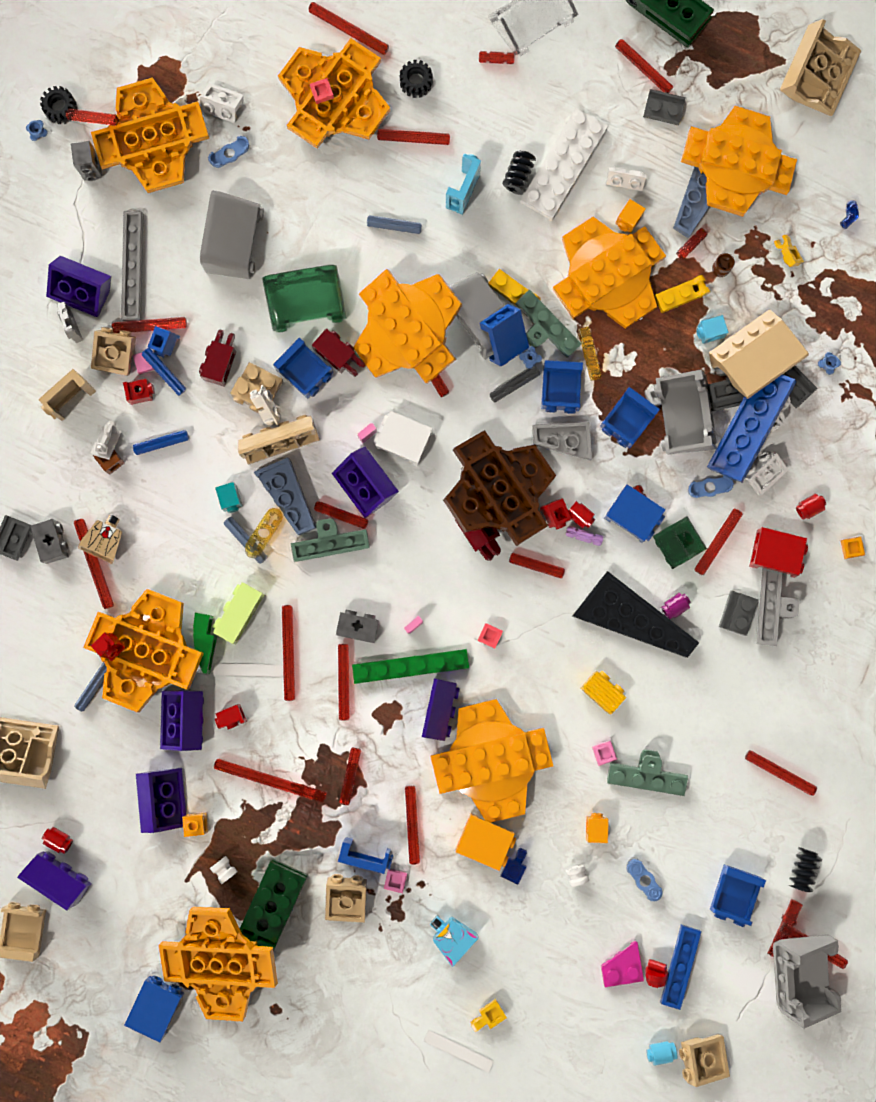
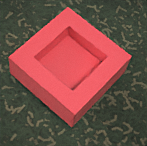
[310,78,334,104]
[477,623,503,649]

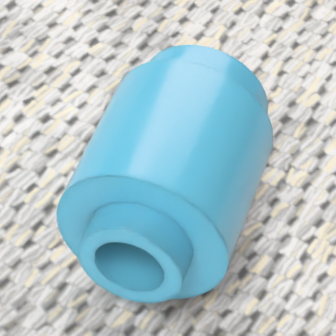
[646,1041,678,1066]

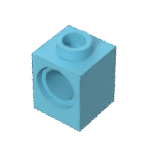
[696,315,728,344]

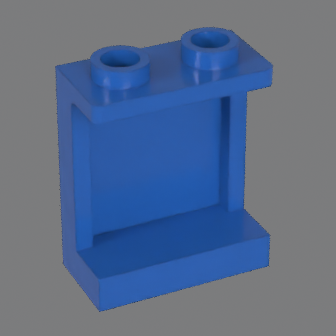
[480,304,529,366]
[273,338,334,399]
[541,360,583,414]
[600,387,660,449]
[604,484,666,543]
[338,837,393,874]
[710,864,766,927]
[124,976,184,1043]

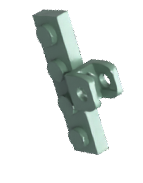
[515,289,581,358]
[291,518,370,562]
[607,749,688,796]

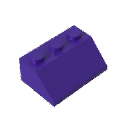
[46,255,112,317]
[331,447,399,518]
[422,678,460,741]
[160,691,204,751]
[136,768,186,833]
[17,851,92,911]

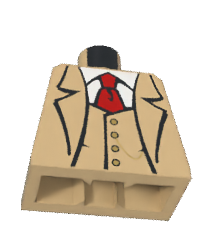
[78,515,122,564]

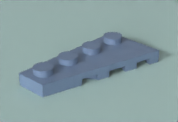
[673,166,710,238]
[254,457,317,535]

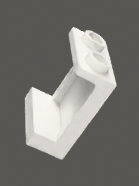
[374,411,433,466]

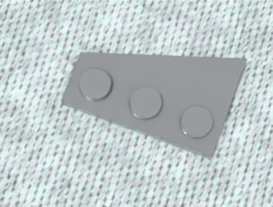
[532,422,592,460]

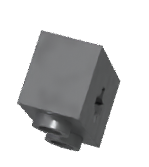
[71,141,102,181]
[30,519,69,564]
[336,610,379,643]

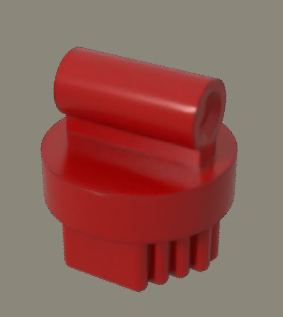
[645,959,668,988]

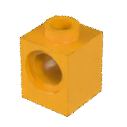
[615,199,646,233]
[182,812,208,837]
[586,813,608,843]

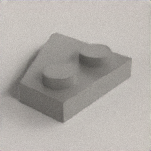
[57,302,83,343]

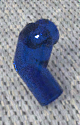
[840,200,859,229]

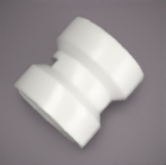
[210,856,238,884]

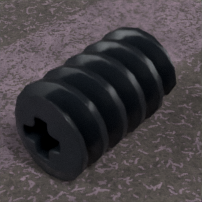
[502,150,536,195]
[788,847,822,892]

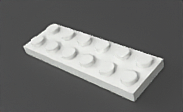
[520,108,608,221]

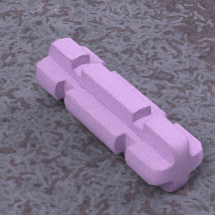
[566,526,603,546]

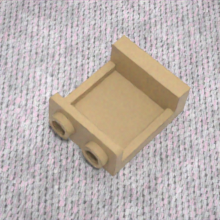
[38,369,96,421]
[0,902,46,962]

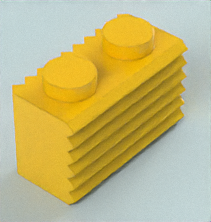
[580,671,626,715]

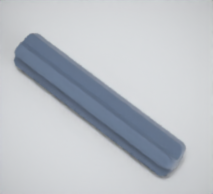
[367,215,422,234]
[224,517,267,564]
[74,662,107,712]

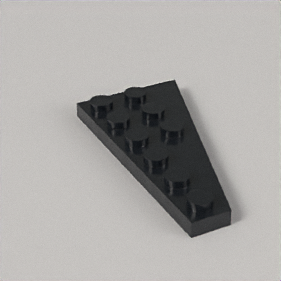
[572,571,699,658]

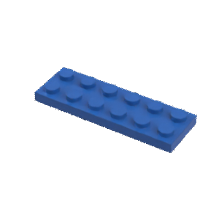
[707,374,796,483]

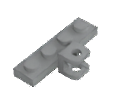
[756,568,799,646]

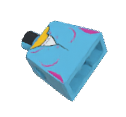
[430,916,479,967]

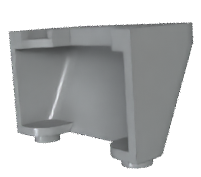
[200,190,264,279]
[449,272,504,360]
[654,370,717,454]
[773,935,841,1029]

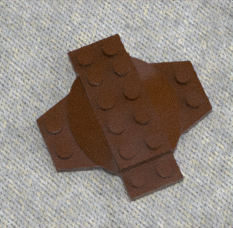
[443,430,556,546]

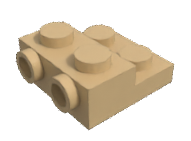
[91,327,136,376]
[230,362,283,413]
[325,874,367,923]
[679,1034,730,1087]

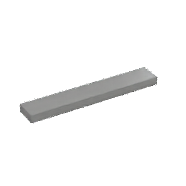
[121,211,144,322]

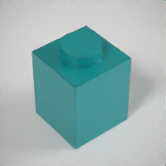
[215,482,243,513]

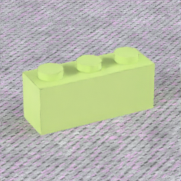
[213,582,265,645]

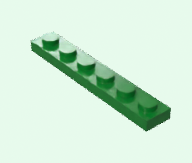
[352,649,469,684]

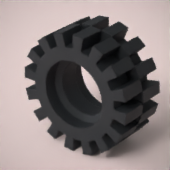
[399,60,433,98]
[40,86,77,124]

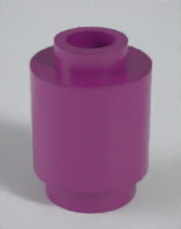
[661,593,691,619]

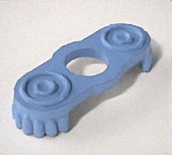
[208,136,249,168]
[688,476,734,498]
[626,859,662,901]

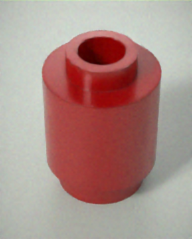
[796,494,826,520]
[568,501,596,529]
[41,827,73,854]

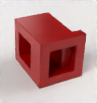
[123,379,155,405]
[539,498,572,530]
[91,632,126,661]
[215,704,247,730]

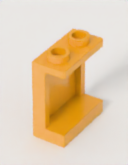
[455,813,516,871]

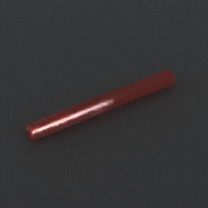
[214,759,326,802]

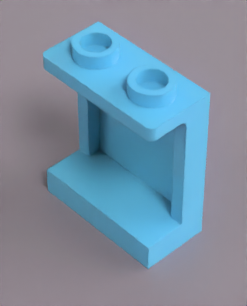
[446,154,481,215]

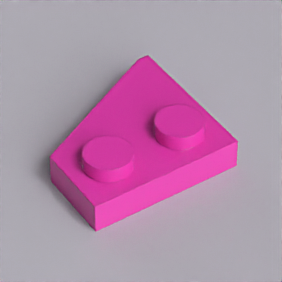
[601,941,644,987]

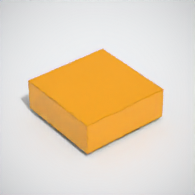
[841,537,865,559]

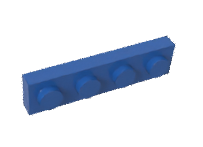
[660,924,701,1010]

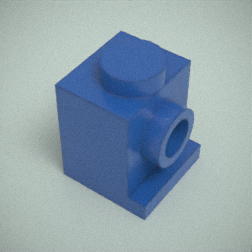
[148,326,180,358]

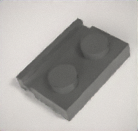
[643,89,686,126]
[783,366,818,408]
[707,380,744,411]
[0,515,31,561]
[719,591,759,636]

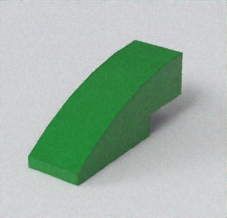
[193,613,217,674]

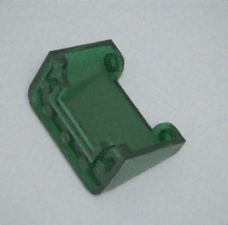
[262,265,347,332]

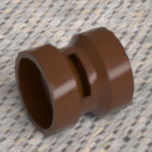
[712,253,735,277]

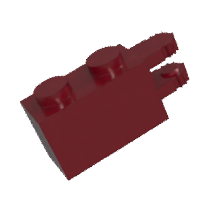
[312,328,366,377]
[199,329,236,387]
[455,519,501,561]

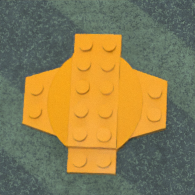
[278,38,390,149]
[91,77,210,193]
[681,106,797,217]
[552,217,666,329]
[354,269,463,384]
[83,589,204,713]
[430,699,553,823]
[158,907,278,1022]

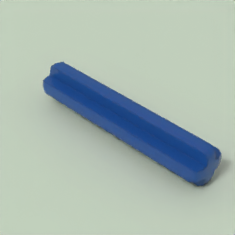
[142,348,186,396]
[133,430,189,455]

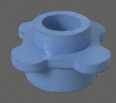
[26,120,48,141]
[519,346,542,369]
[818,352,841,375]

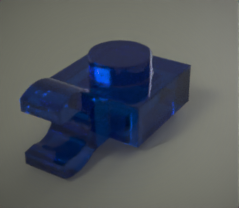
[500,847,527,885]

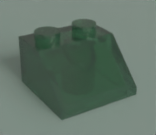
[653,516,707,569]

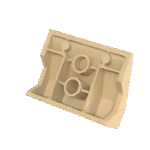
[780,19,861,116]
[709,309,809,399]
[238,415,320,465]
[0,717,59,789]

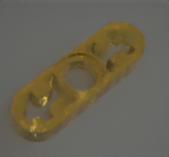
[578,327,601,381]
[245,508,283,558]

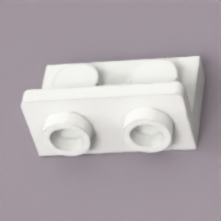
[200,83,244,123]
[745,451,788,495]

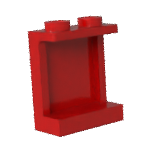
[749,527,808,578]

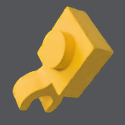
[774,235,804,267]
[470,999,507,1032]

